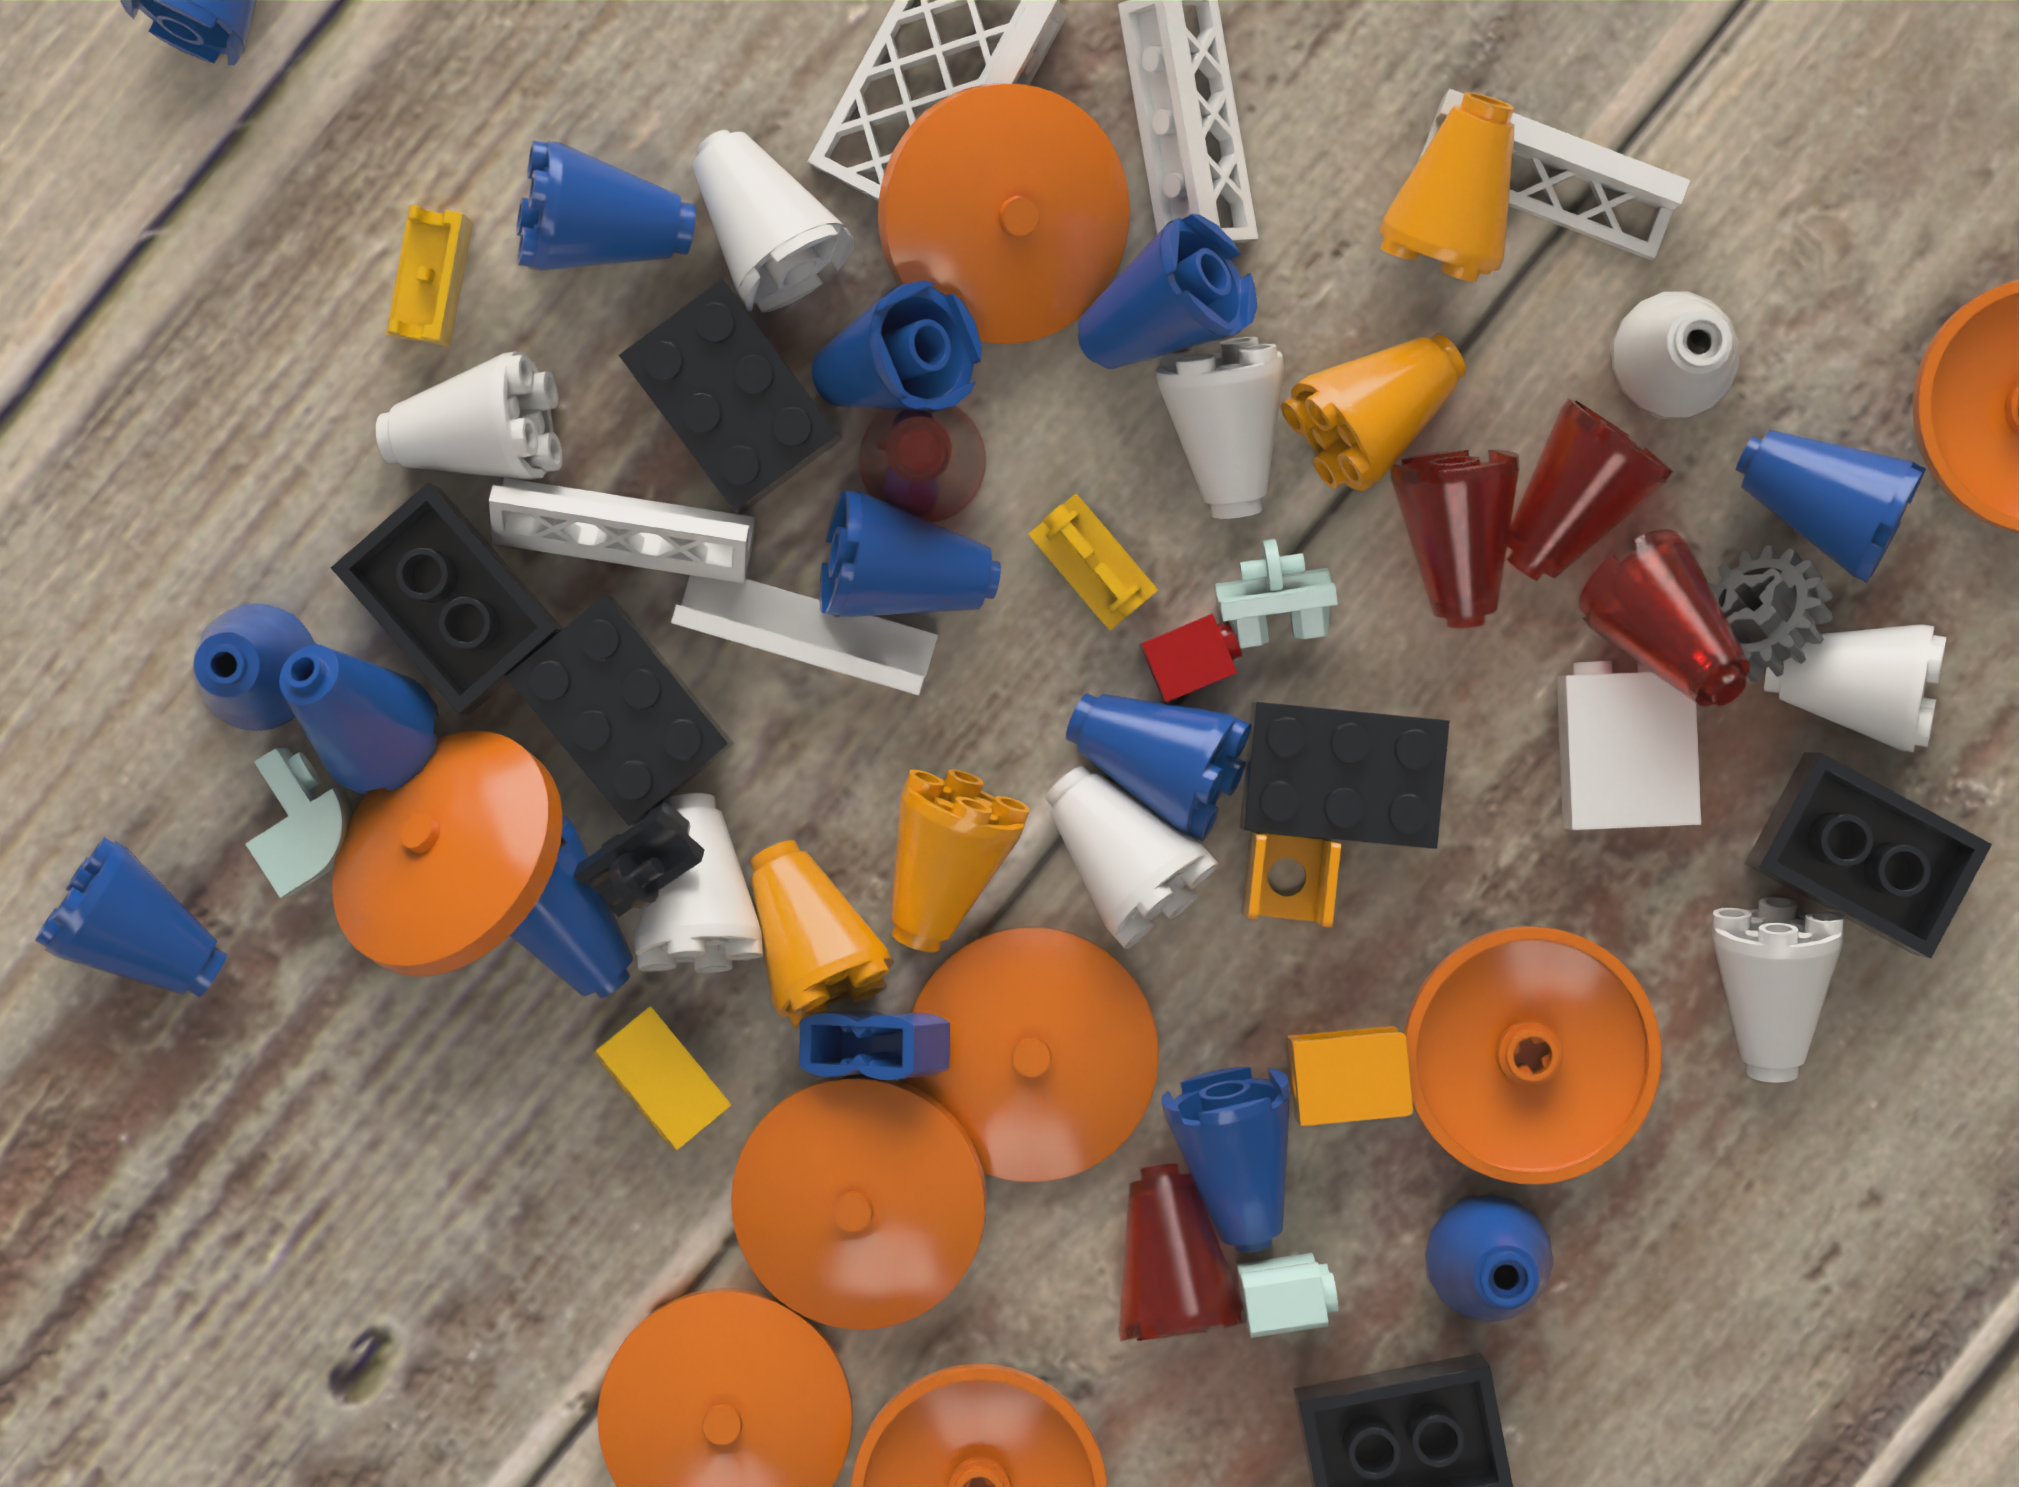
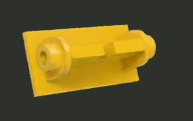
[1028,493,1158,631]

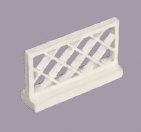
[807,0,1067,201]

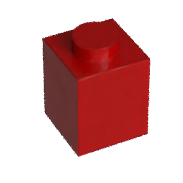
[1139,613,1243,703]

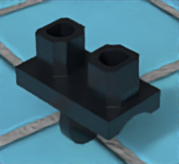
[573,802,705,917]

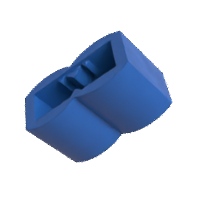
[799,1010,950,1080]

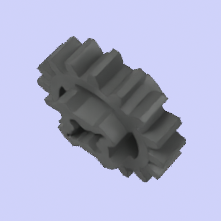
[1691,546,1833,682]

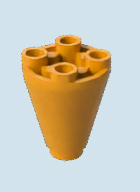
[1379,92,1515,282]
[1281,333,1466,492]
[890,769,1030,952]
[750,840,894,1028]

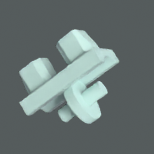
[1215,539,1338,648]

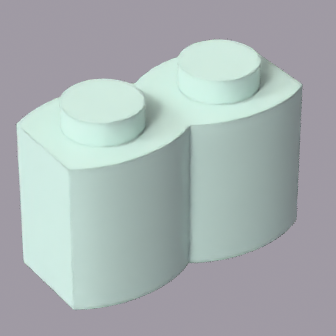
[1236,1253,1339,1338]

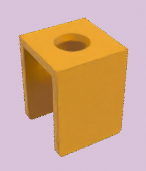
[1241,831,1341,928]
[1287,1026,1413,1126]

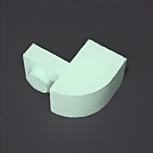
[246,748,353,898]

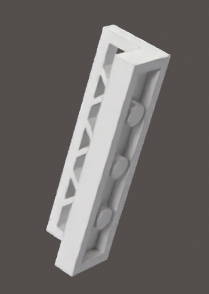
[1118,0,1258,243]
[1419,88,1690,261]
[489,477,756,584]
[671,575,939,696]

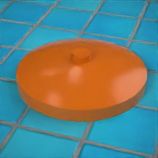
[878,83,1130,344]
[1913,280,2019,533]
[332,731,563,977]
[906,926,1159,1182]
[1404,926,1662,1185]
[731,1074,987,1330]
[597,1288,853,1487]
[851,1364,1107,1487]

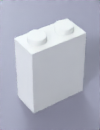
[1557,658,1701,830]

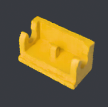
[386,205,473,347]
[593,1006,731,1151]

